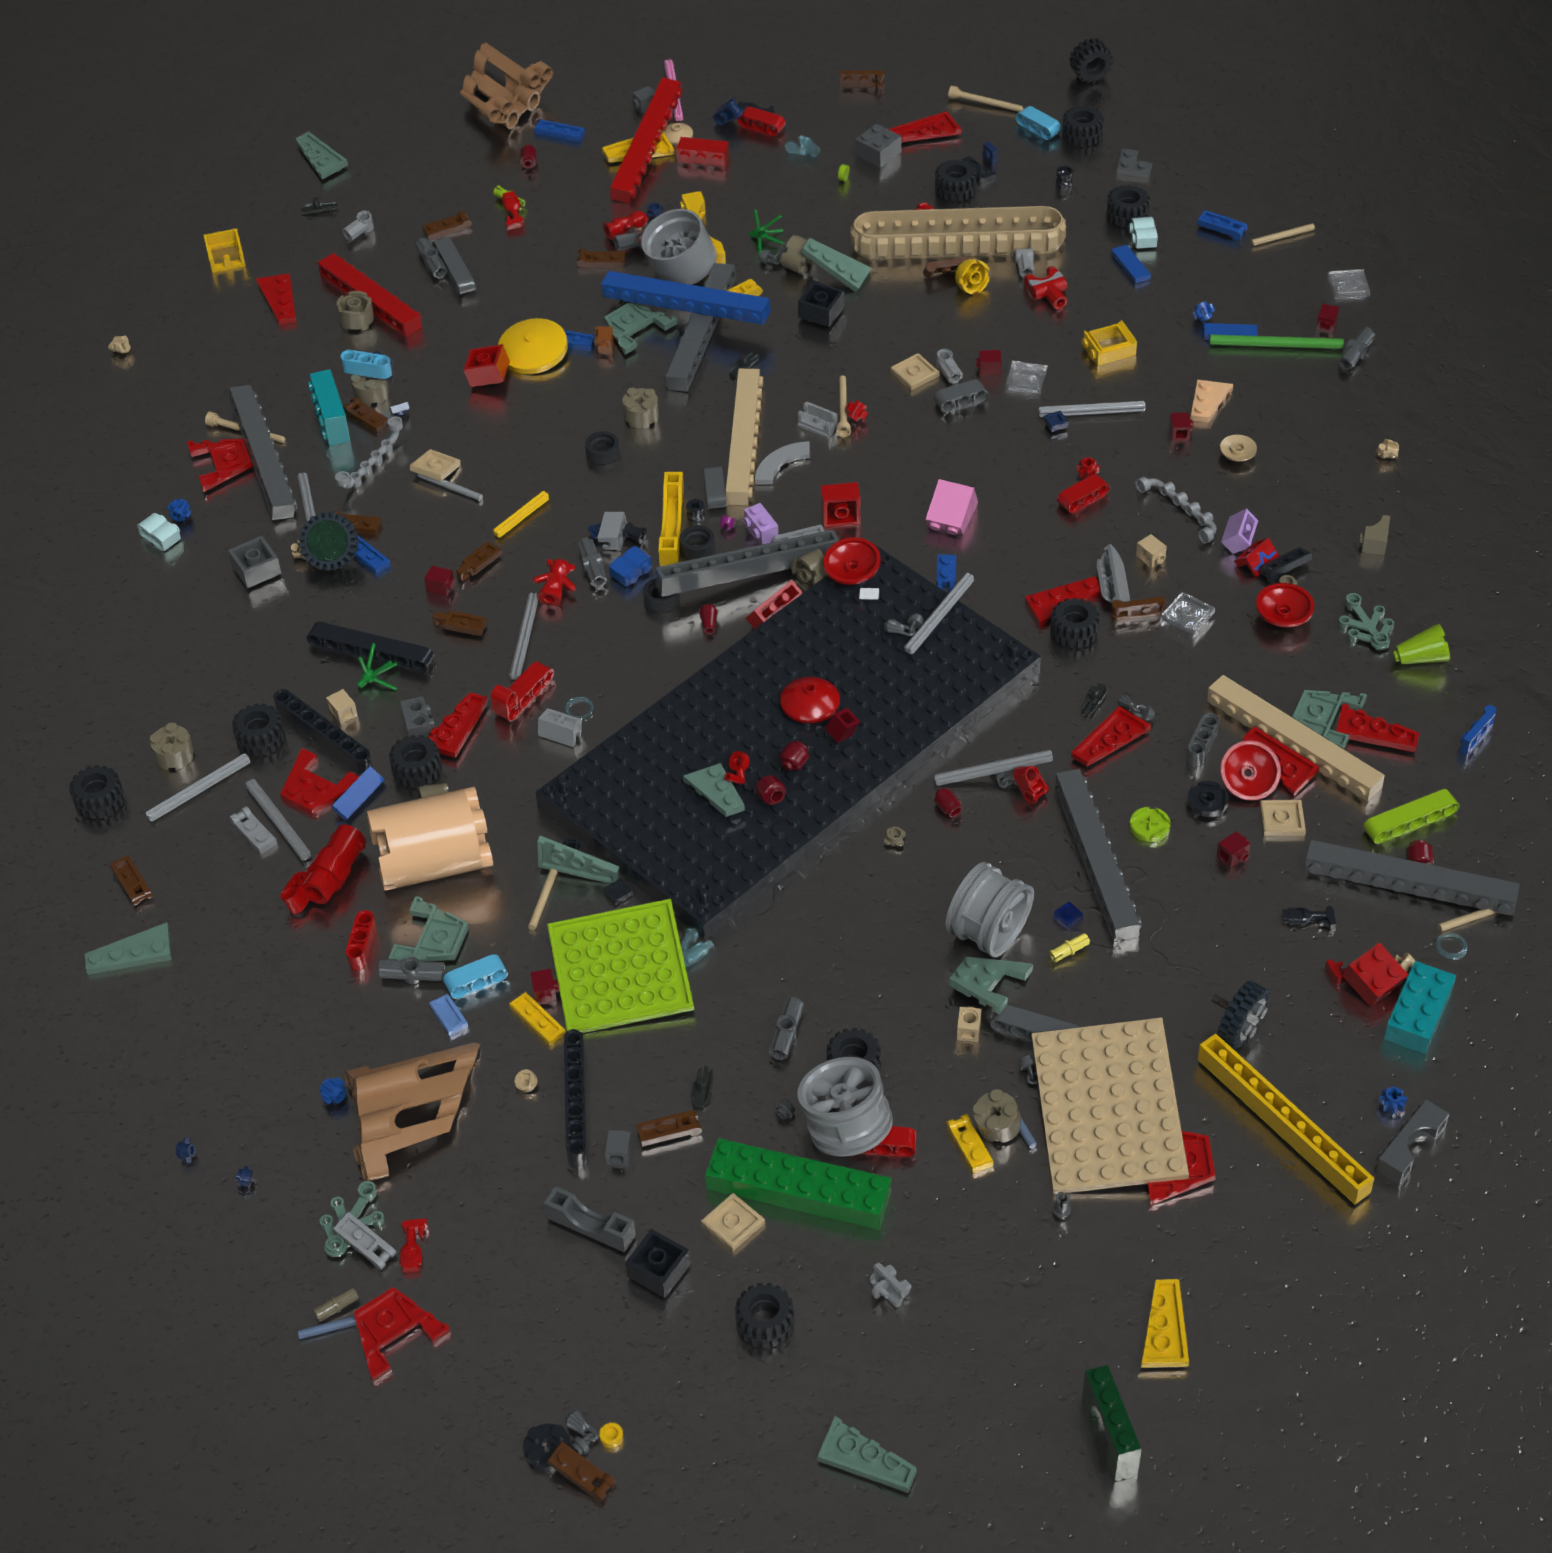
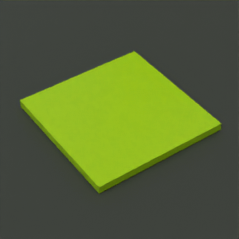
[547,899,694,1033]

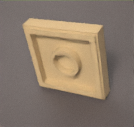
[890,353,940,391]
[410,449,461,481]
[1260,800,1306,836]
[701,1193,765,1252]

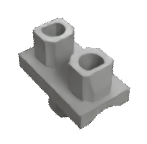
[868,1263,911,1308]

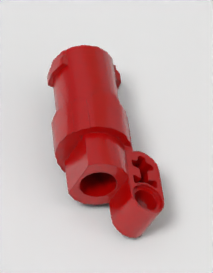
[280,824,367,914]

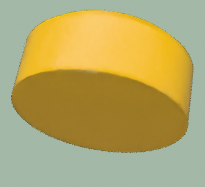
[599,1423,623,1448]

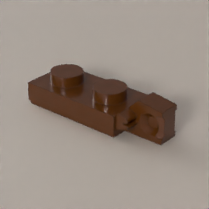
[456,541,502,582]
[432,610,487,636]

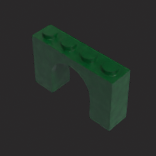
[1082,1365,1141,1482]

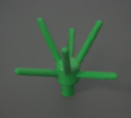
[749,210,785,255]
[357,643,398,691]

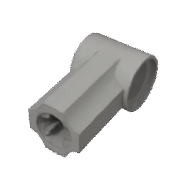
[342,211,374,242]
[1015,248,1034,278]
[936,349,963,384]

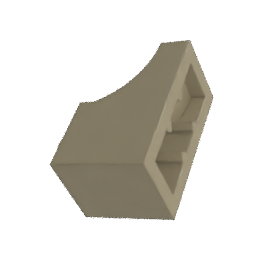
[1359,515,1390,555]

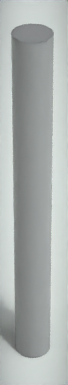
[418,473,483,501]

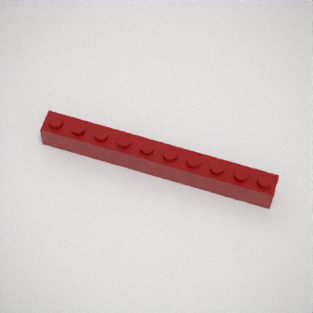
[610,77,683,204]

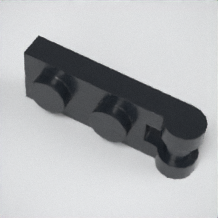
[1259,547,1312,581]

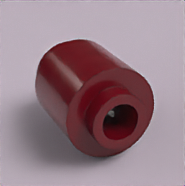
[520,145,537,169]
[934,788,963,818]

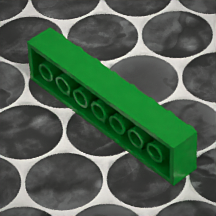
[705,1138,891,1230]

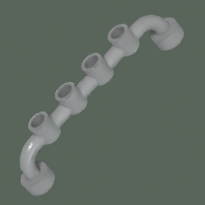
[335,416,403,489]
[1135,477,1217,544]

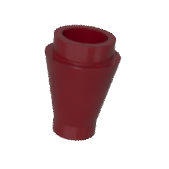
[699,604,718,634]

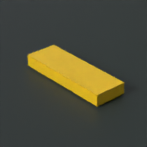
[509,992,566,1046]

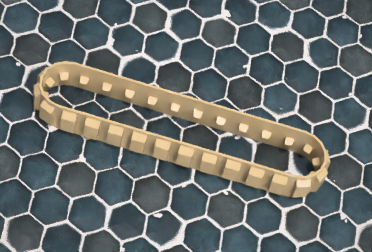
[850,206,1066,259]

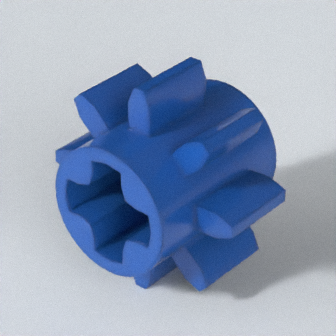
[1192,301,1215,322]
[167,499,192,521]
[320,1077,347,1104]
[1378,1086,1408,1115]

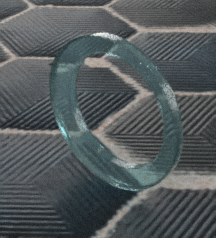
[565,697,594,719]
[1436,933,1468,959]

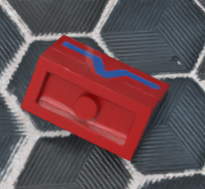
[1234,537,1279,577]

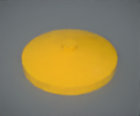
[498,318,568,374]

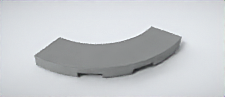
[755,441,810,485]

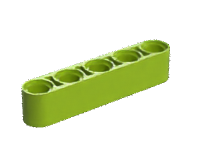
[1363,789,1460,844]

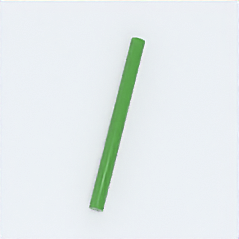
[1210,334,1344,349]

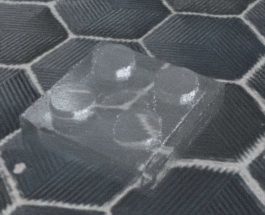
[1328,269,1370,299]
[1006,361,1047,394]
[1161,592,1215,636]

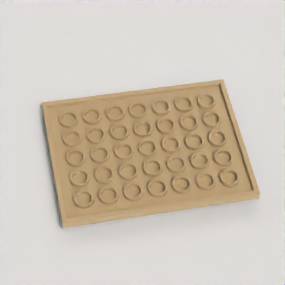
[1032,1018,1189,1195]

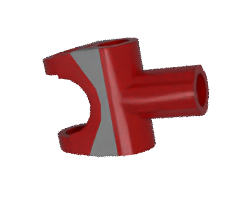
[1024,266,1067,310]

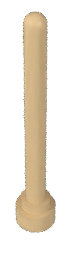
[948,85,1023,112]
[836,375,851,437]
[205,412,286,443]

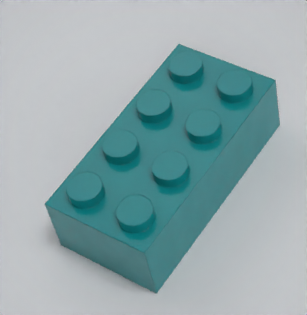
[308,369,350,446]
[1384,961,1457,1054]

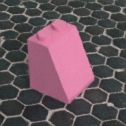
[925,479,978,535]

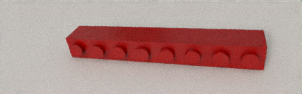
[318,253,422,337]

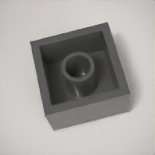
[855,124,901,168]
[228,536,281,588]

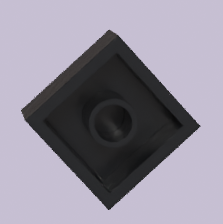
[798,281,844,327]
[625,1229,691,1298]

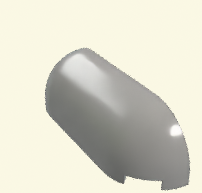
[1097,544,1130,604]

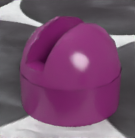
[720,516,736,531]

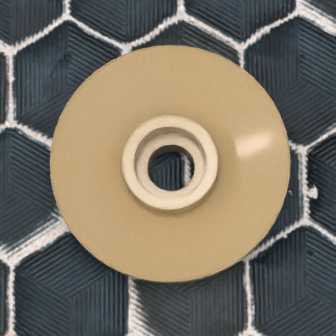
[663,123,693,144]
[1220,435,1257,461]

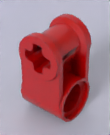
[1013,766,1049,805]

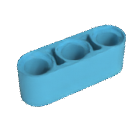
[1016,106,1062,140]
[341,350,392,379]
[443,954,508,999]

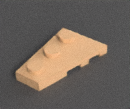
[1190,380,1233,423]

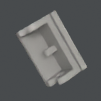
[797,401,837,439]
[598,512,627,551]
[538,708,582,747]

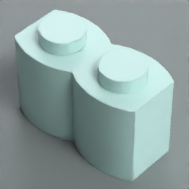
[1129,217,1158,248]
[137,513,181,551]

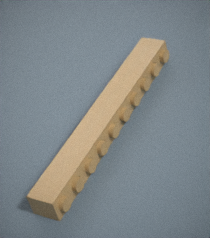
[726,369,763,506]
[1207,675,1385,802]

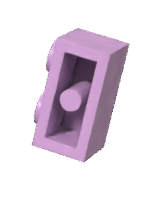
[743,503,778,545]
[1221,509,1258,554]

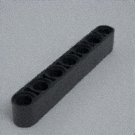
[306,622,435,672]
[273,689,372,773]
[564,1029,588,1167]

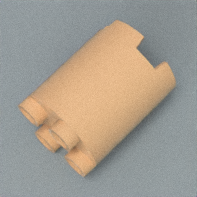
[367,787,493,891]

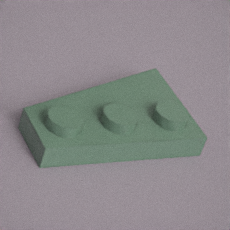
[683,763,745,817]

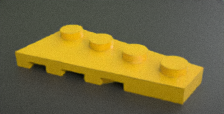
[602,132,675,163]
[1141,1279,1189,1368]

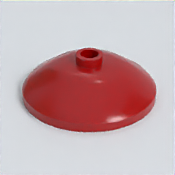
[823,537,881,585]
[1256,583,1314,627]
[780,677,840,723]
[1220,741,1281,801]

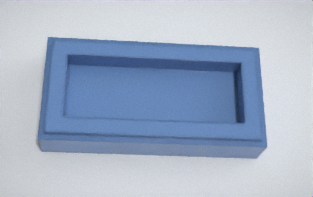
[429,994,468,1036]

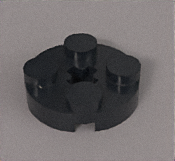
[1187,781,1229,817]
[523,1424,571,1472]

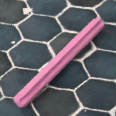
[664,59,683,121]

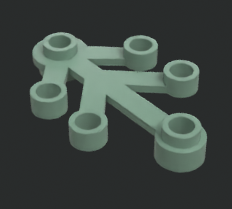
[1338,593,1394,650]
[320,1181,385,1257]

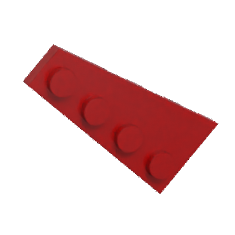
[889,111,961,142]
[256,274,296,325]
[1025,576,1102,627]
[429,692,488,758]
[1336,703,1419,752]
[1071,706,1151,767]
[1242,726,1319,796]

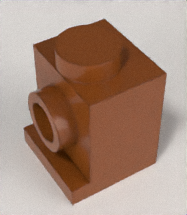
[594,326,614,354]

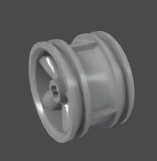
[945,862,1034,958]
[797,1057,893,1157]

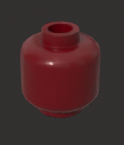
[779,741,809,772]
[756,775,786,805]
[1405,840,1434,865]

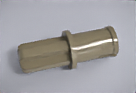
[313,1288,359,1322]

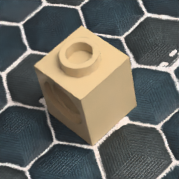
[1136,534,1167,568]
[326,689,357,725]
[957,1007,981,1042]

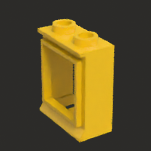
[204,228,246,273]
[1081,320,1137,366]

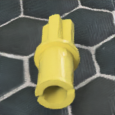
[1049,933,1090,963]

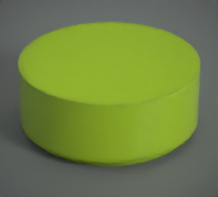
[838,164,850,182]

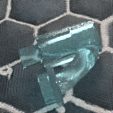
[785,136,820,157]
[681,927,714,967]

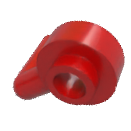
[725,751,749,785]

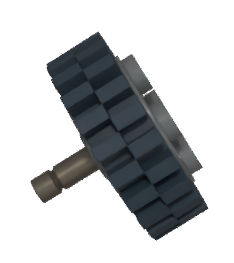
[1211,980,1270,1049]

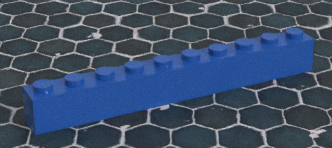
[601,271,771,325]

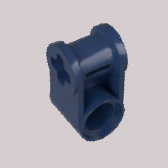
[713,98,744,125]

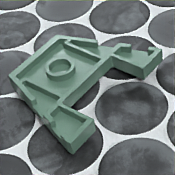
[604,302,677,355]
[1292,690,1367,749]
[388,896,469,962]
[949,957,1033,1014]

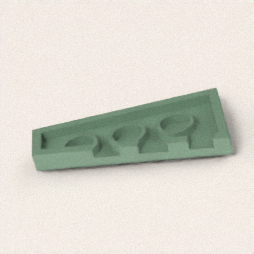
[295,131,348,179]
[800,238,872,292]
[537,836,619,884]
[85,922,172,975]
[817,1416,917,1493]

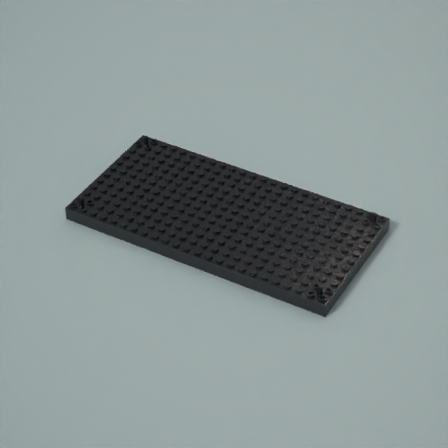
[535,543,1041,940]

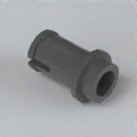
[1053,1192,1071,1218]

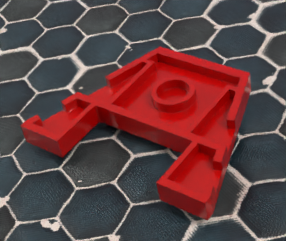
[187,439,253,492]
[280,748,360,815]
[1148,1131,1215,1205]
[354,1287,450,1381]

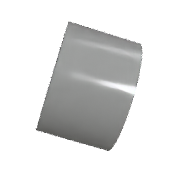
[641,209,717,285]

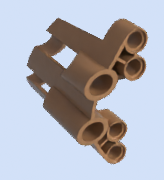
[460,42,554,129]
[344,1042,480,1181]

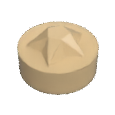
[514,1069,537,1092]

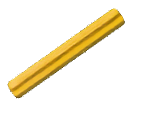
[493,491,549,538]

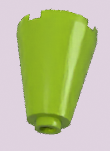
[1393,624,1450,665]

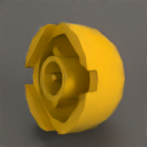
[955,259,990,294]

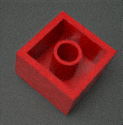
[463,344,510,387]
[821,482,861,528]
[1342,942,1409,1008]

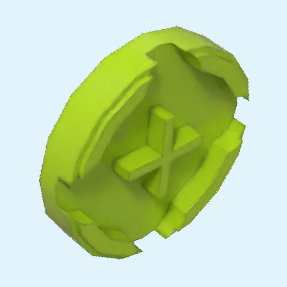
[1129,807,1170,842]

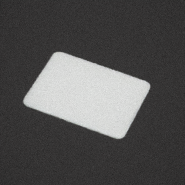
[859,588,879,599]

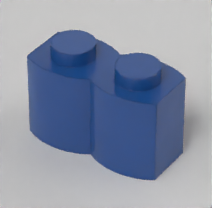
[609,546,652,587]

